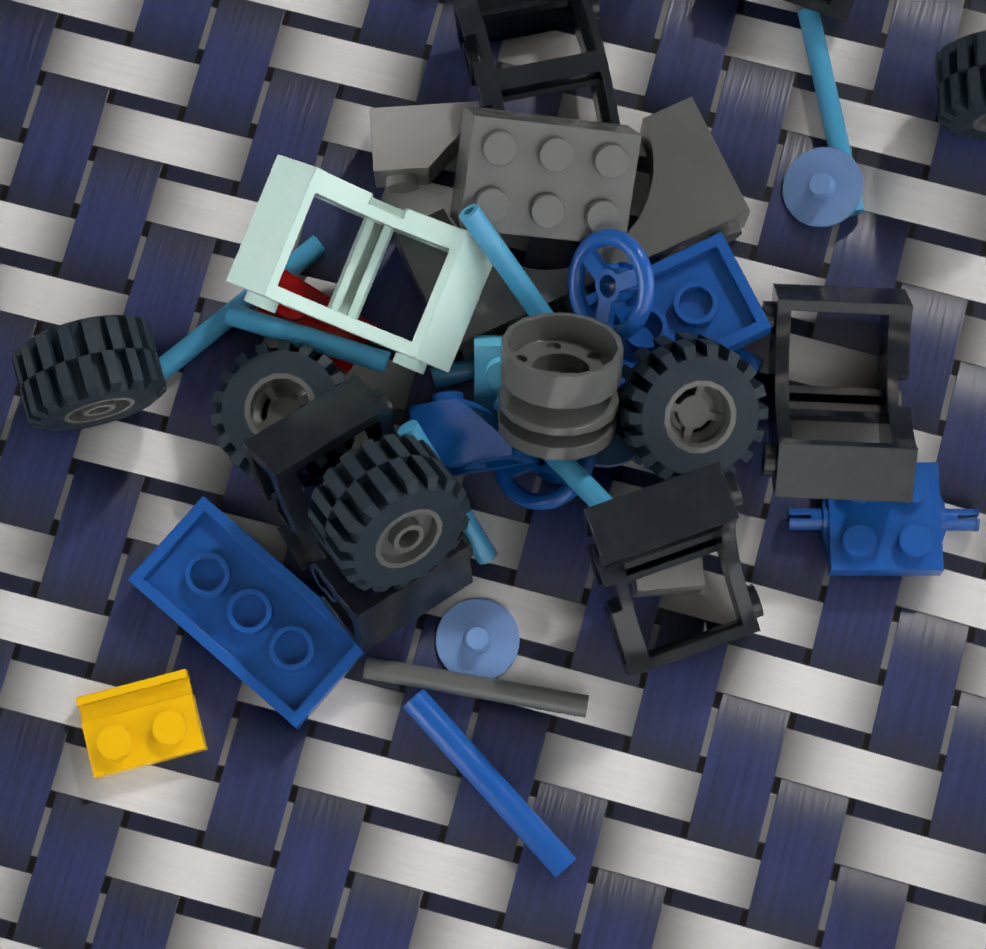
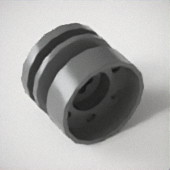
[497,313,624,460]

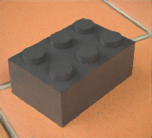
[450,106,642,242]

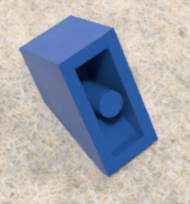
[409,391,539,477]

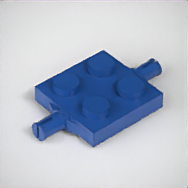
[786,462,980,576]

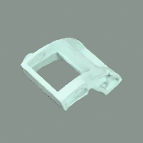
[226,154,493,374]

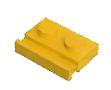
[75,669,208,779]

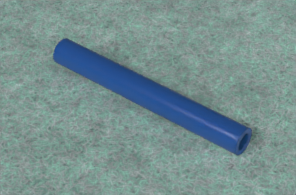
[403,689,577,878]

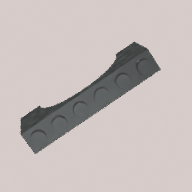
[393,96,750,361]

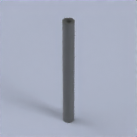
[363,656,589,718]

